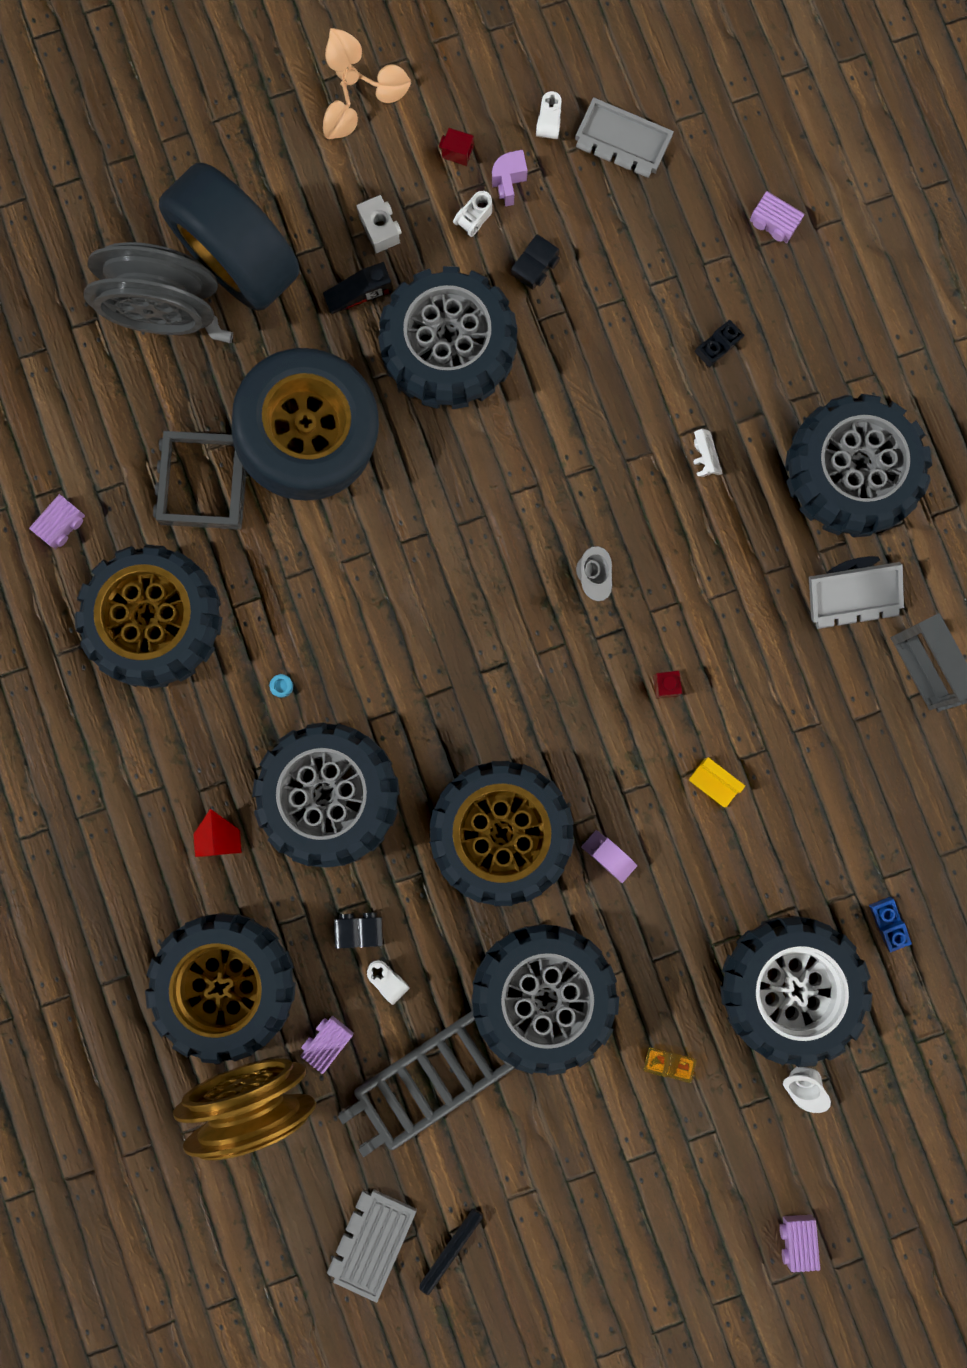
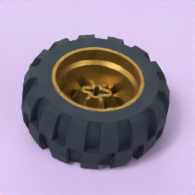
[145,913,296,1064]

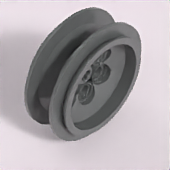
[83,242,218,335]

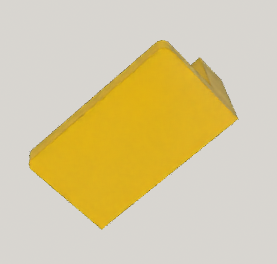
[689,757,745,808]

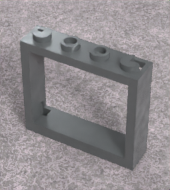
[153,431,247,530]
[890,613,967,711]

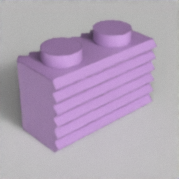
[750,191,805,243]
[29,494,85,549]
[301,1016,354,1074]
[780,1215,820,1272]

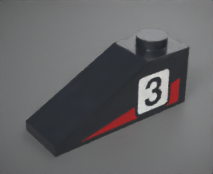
[323,262,393,314]

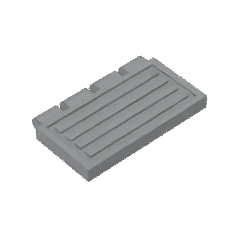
[575,97,674,178]
[809,562,904,629]
[327,1189,417,1303]

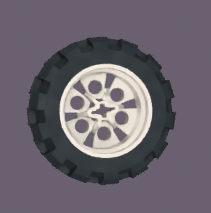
[720,916,873,1067]

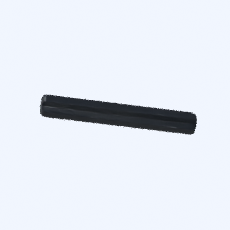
[419,1208,483,1295]

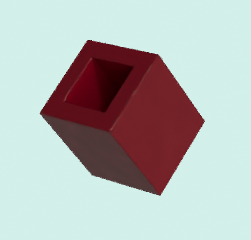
[439,128,474,166]
[653,671,682,699]

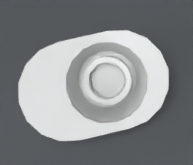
[783,1067,831,1113]

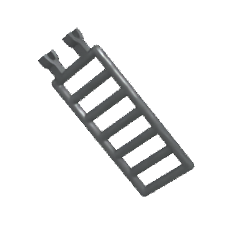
[338,1011,515,1158]

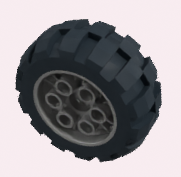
[378,266,518,410]
[785,394,932,538]
[252,722,400,868]
[471,924,619,1076]

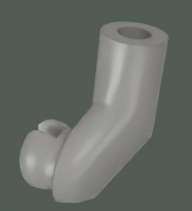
[205,316,233,343]

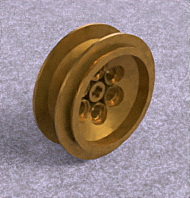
[173,1058,316,1160]

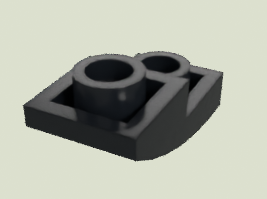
[694,320,745,368]
[826,556,880,574]

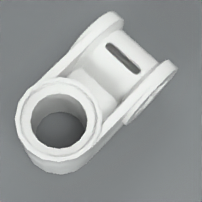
[536,91,562,139]
[453,191,493,237]
[367,960,410,1005]

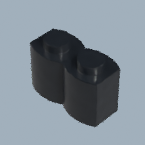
[511,234,560,290]
[334,912,383,948]

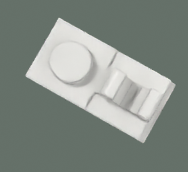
[694,429,723,477]

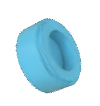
[269,674,293,698]

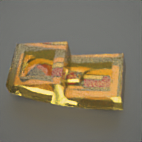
[643,1047,697,1083]

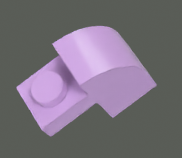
[492,150,527,206]
[581,830,637,883]

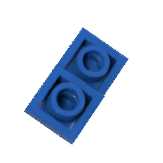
[869,897,912,952]

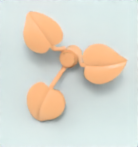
[323,28,411,139]

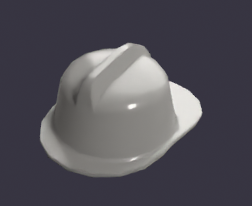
[576,546,612,601]

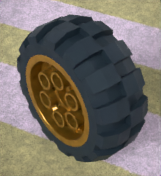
[74,544,223,689]
[430,761,574,906]

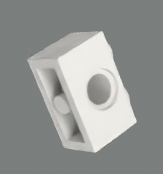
[356,195,402,253]

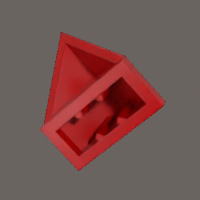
[194,808,242,857]

